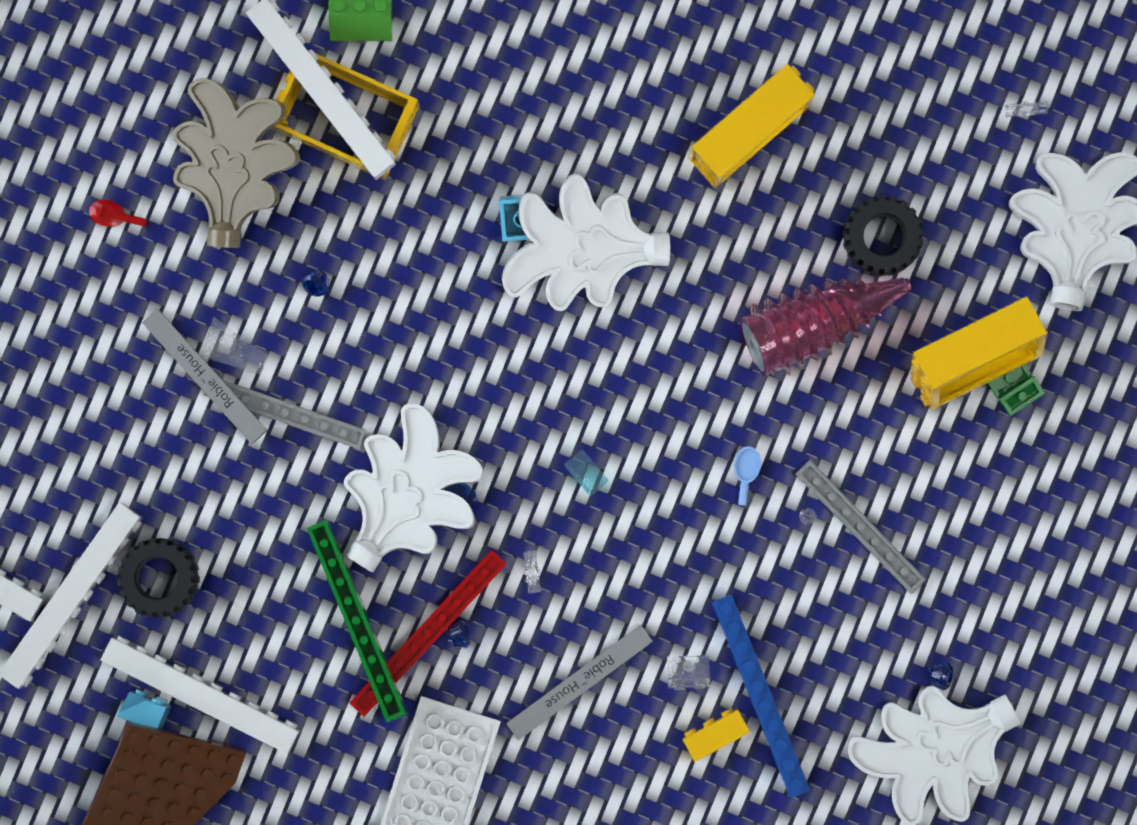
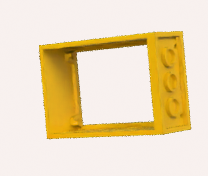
[272,50,420,181]
[688,64,815,189]
[910,297,1047,411]

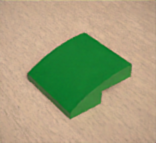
[987,365,1045,416]

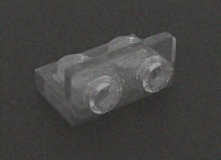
[667,655,710,690]

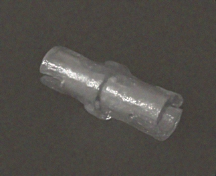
[1004,101,1048,118]
[799,508,816,525]
[523,551,541,593]

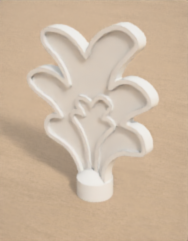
[1009,152,1137,311]
[502,173,670,311]
[344,404,484,573]
[847,685,1021,825]

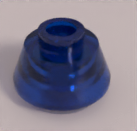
[302,270,329,297]
[446,620,470,648]
[928,662,953,691]

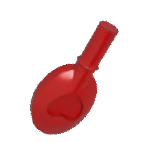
[89,200,147,227]

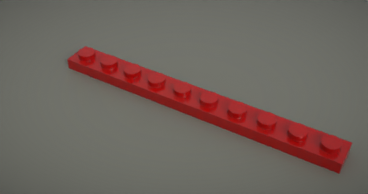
[349,550,507,717]

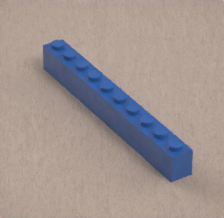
[711,594,810,798]

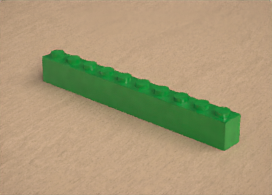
[307,520,408,722]

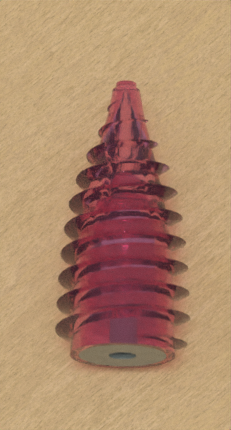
[740,277,912,380]

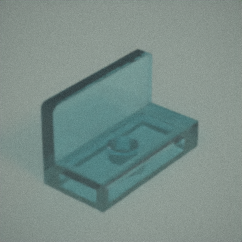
[563,450,608,497]

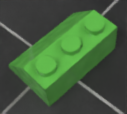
[329,0,392,41]

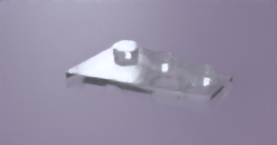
[201,317,268,375]

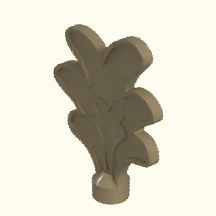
[173,78,300,248]

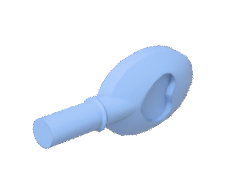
[734,446,761,506]

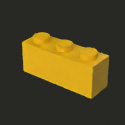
[682,708,750,762]

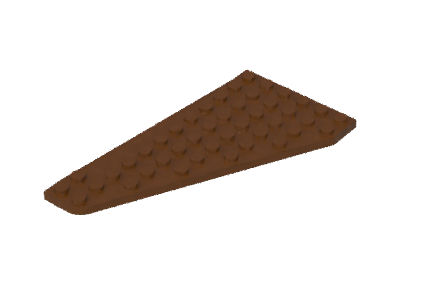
[82,721,246,825]

